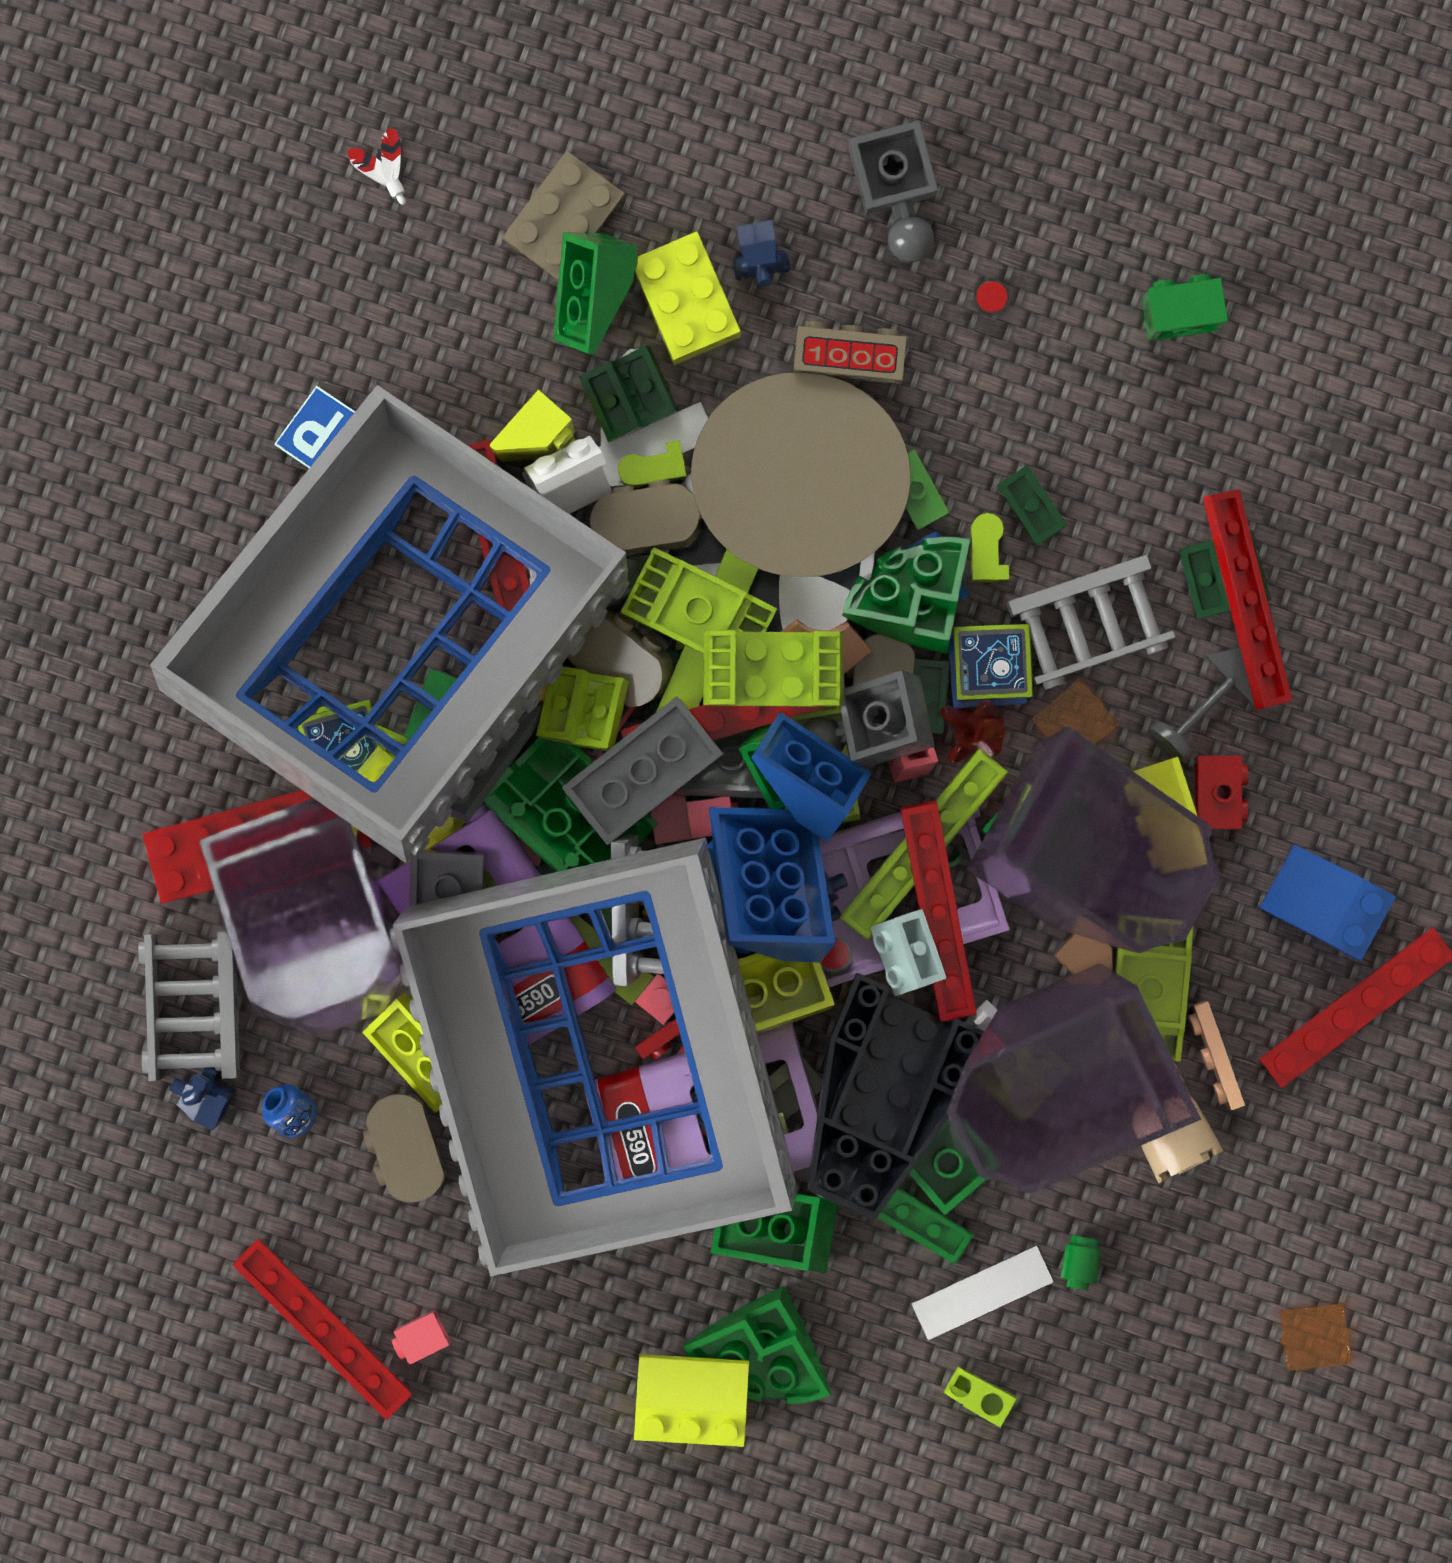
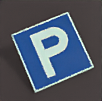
[274,386,355,468]

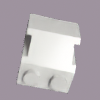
[522,436,612,514]

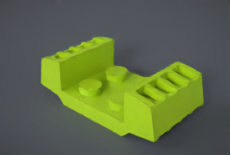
[621,547,777,654]
[703,630,844,707]
[1106,916,1194,1062]

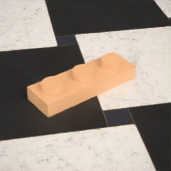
[1188,1001,1245,1110]

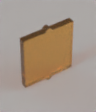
[1031,679,1119,765]
[1279,1303,1351,1371]

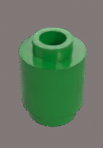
[1060,1235,1102,1290]

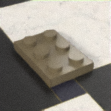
[502,150,625,281]

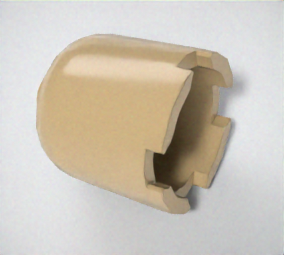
[1134,1091,1223,1184]

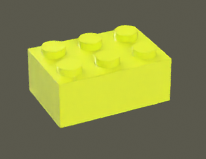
[634,231,741,365]

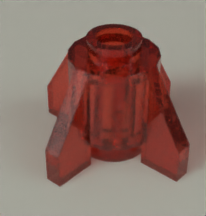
[939,700,1005,764]

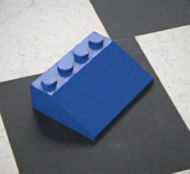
[709,807,835,963]

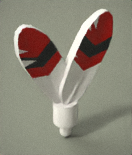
[347,128,406,205]

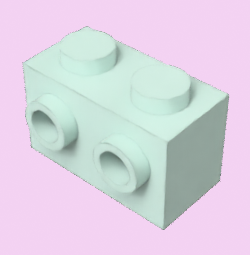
[870,909,947,996]

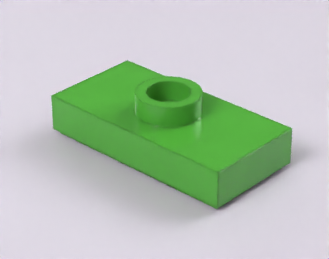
[905,449,949,531]

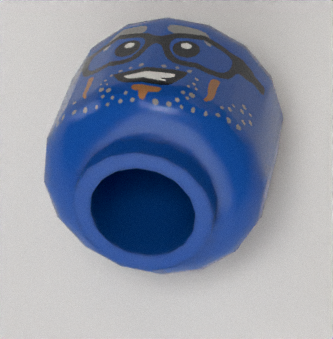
[262,1084,317,1138]

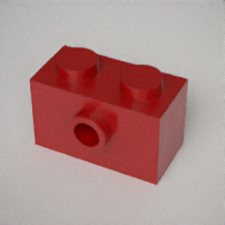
[1194,756,1248,830]

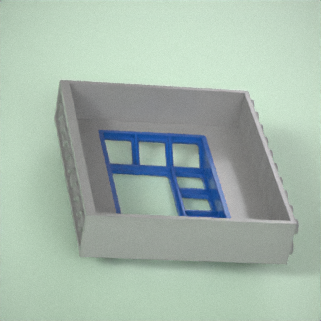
[150,385,629,863]
[390,837,798,1277]

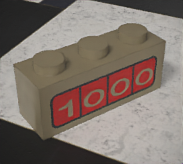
[793,321,907,385]

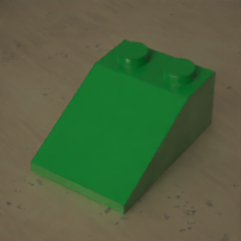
[553,232,638,354]
[710,1194,838,1273]

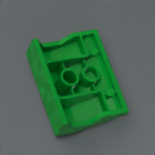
[483,737,658,872]

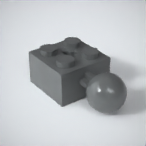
[848,120,938,262]
[803,670,935,767]

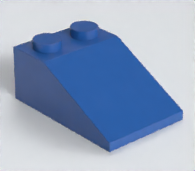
[751,712,872,842]
[1259,844,1396,961]

